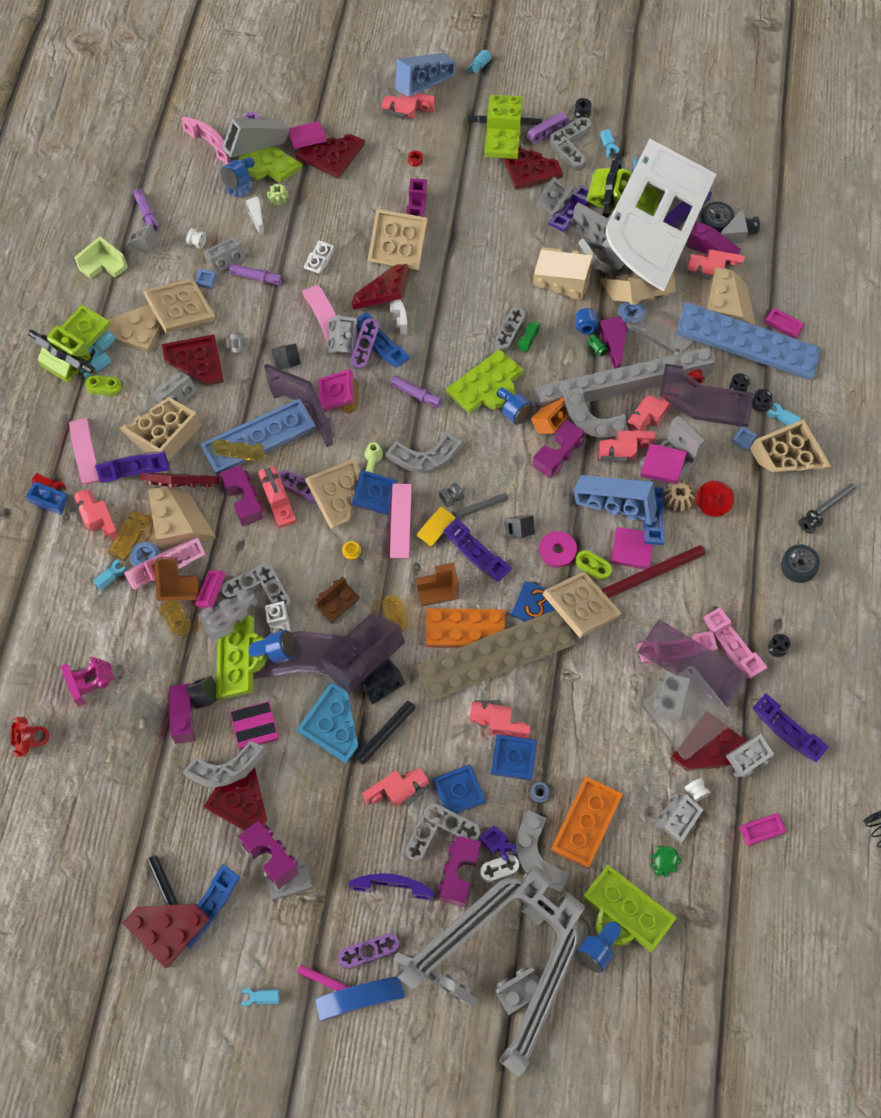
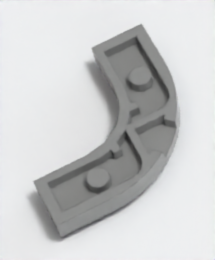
[563,387,629,438]
[385,432,462,472]
[183,741,267,787]
[516,810,569,894]
[393,952,477,1007]

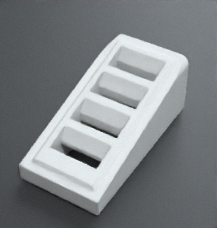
[246,197,264,236]

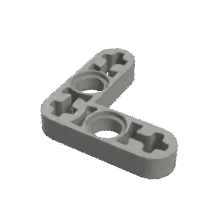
[550,117,591,171]
[221,564,291,613]
[405,804,480,861]

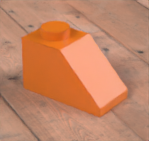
[531,397,569,434]

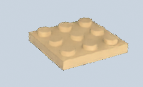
[368,209,428,271]
[144,278,215,333]
[543,571,622,638]

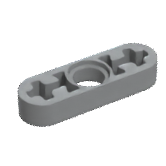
[495,307,525,352]

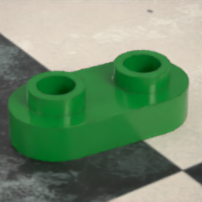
[518,320,541,353]

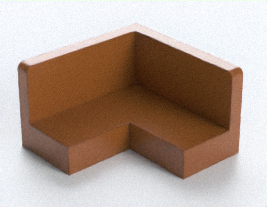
[154,557,200,601]
[416,562,459,606]

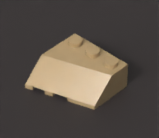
[533,247,594,300]
[706,267,756,325]
[600,271,676,305]
[120,397,202,462]
[750,419,831,473]
[148,486,216,550]

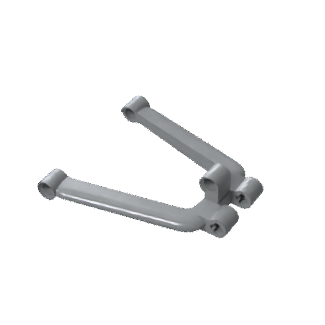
[397,864,585,1077]

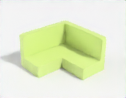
[75,236,128,279]

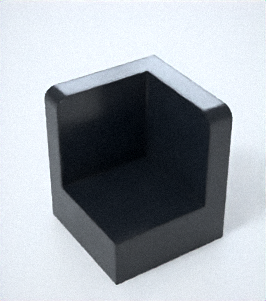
[272,343,301,370]
[505,515,535,538]
[186,675,218,709]

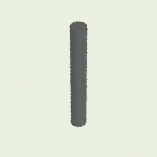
[814,483,856,515]
[454,493,508,519]

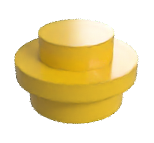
[342,541,361,560]

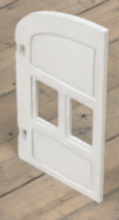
[606,139,716,291]

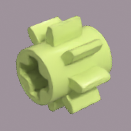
[267,184,289,206]

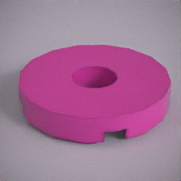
[539,531,577,568]

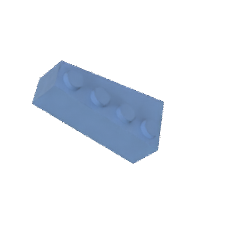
[395,53,456,97]
[574,475,657,525]

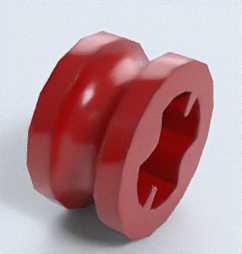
[408,150,423,167]
[687,369,705,386]

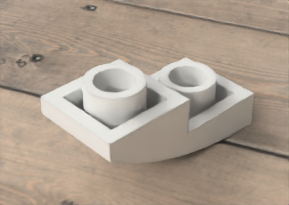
[303,240,335,274]
[390,299,407,335]
[265,601,291,633]

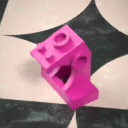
[60,657,115,707]

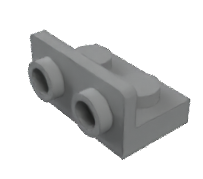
[203,237,246,273]
[327,315,357,355]
[726,734,774,778]
[654,794,703,843]
[264,859,313,901]
[495,966,539,1015]

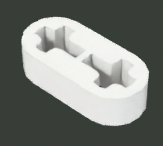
[480,855,519,883]

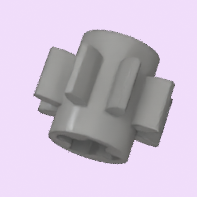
[226,333,249,352]

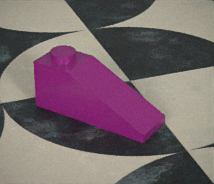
[686,221,741,261]
[599,316,628,369]
[170,683,195,744]

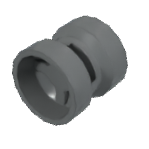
[439,483,464,508]

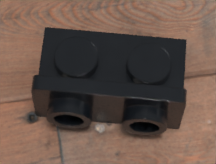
[356,658,405,704]

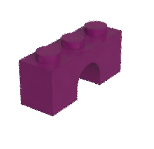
[406,178,427,217]
[532,419,584,478]
[220,465,264,527]
[238,821,299,890]
[437,836,481,908]

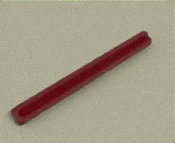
[602,545,706,598]

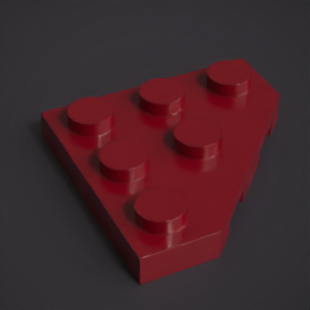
[296,134,365,179]
[502,145,563,190]
[351,263,410,310]
[162,334,224,386]
[140,473,219,487]
[670,711,747,771]
[203,755,268,831]
[122,904,211,968]

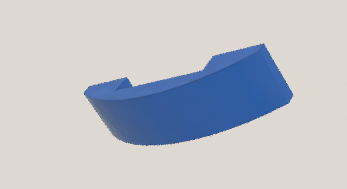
[357,312,410,368]
[643,487,665,545]
[187,864,240,949]
[315,976,405,1021]

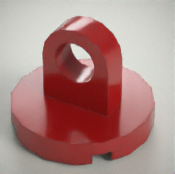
[696,480,735,517]
[10,717,50,757]

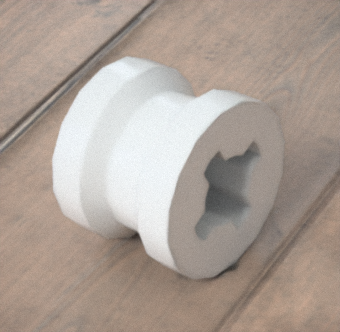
[186,228,207,249]
[685,778,711,802]

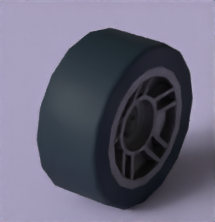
[700,201,734,233]
[781,544,820,583]

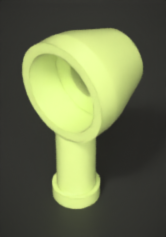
[365,442,383,473]

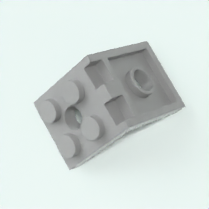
[572,202,620,245]
[578,238,627,275]
[640,416,705,488]

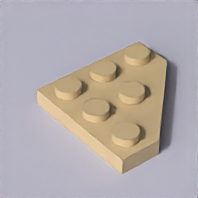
[100,304,162,353]
[305,459,361,529]

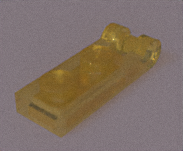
[211,439,266,462]
[107,510,151,562]

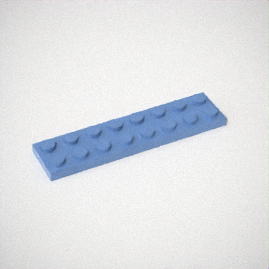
[675,302,821,380]

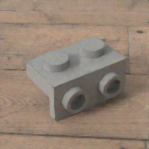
[536,177,574,216]
[152,372,198,404]

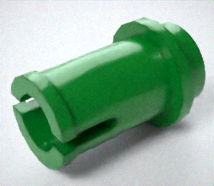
[587,334,608,357]

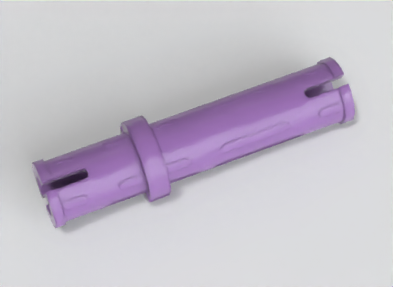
[133,188,160,232]
[230,263,283,286]
[390,375,443,409]

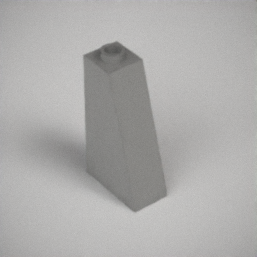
[222,118,290,157]

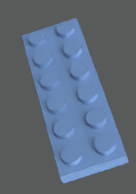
[200,398,316,476]

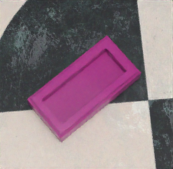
[764,308,805,339]
[195,570,226,608]
[739,813,787,847]

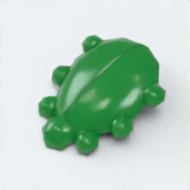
[650,845,682,877]

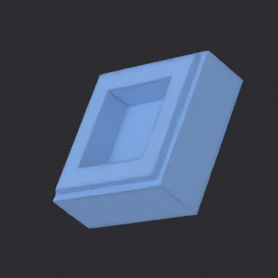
[195,269,217,290]
[732,426,758,451]

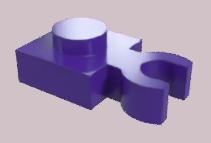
[479,825,517,862]

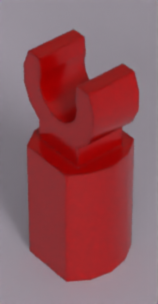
[32,473,66,490]

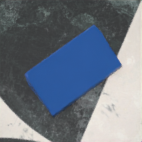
[26,481,68,515]

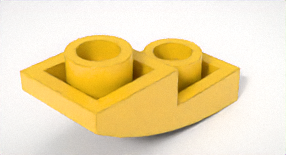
[417,506,456,547]

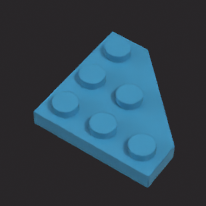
[297,682,358,764]

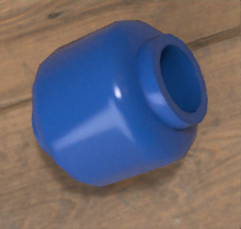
[575,308,598,335]

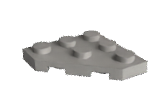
[197,590,258,642]

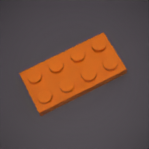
[426,608,505,648]
[550,776,623,869]

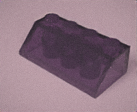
[318,613,405,692]

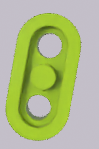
[85,375,122,396]
[576,550,612,581]

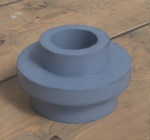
[530,782,550,803]

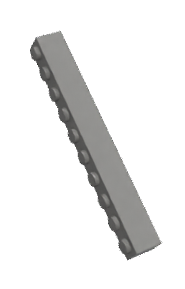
[535,347,715,410]

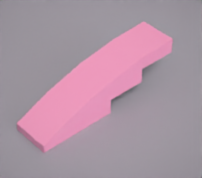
[390,484,412,559]
[124,537,205,589]

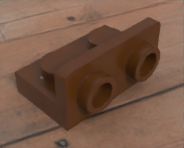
[314,577,360,624]

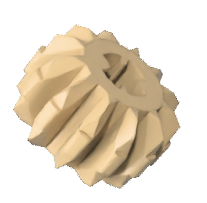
[664,480,695,513]

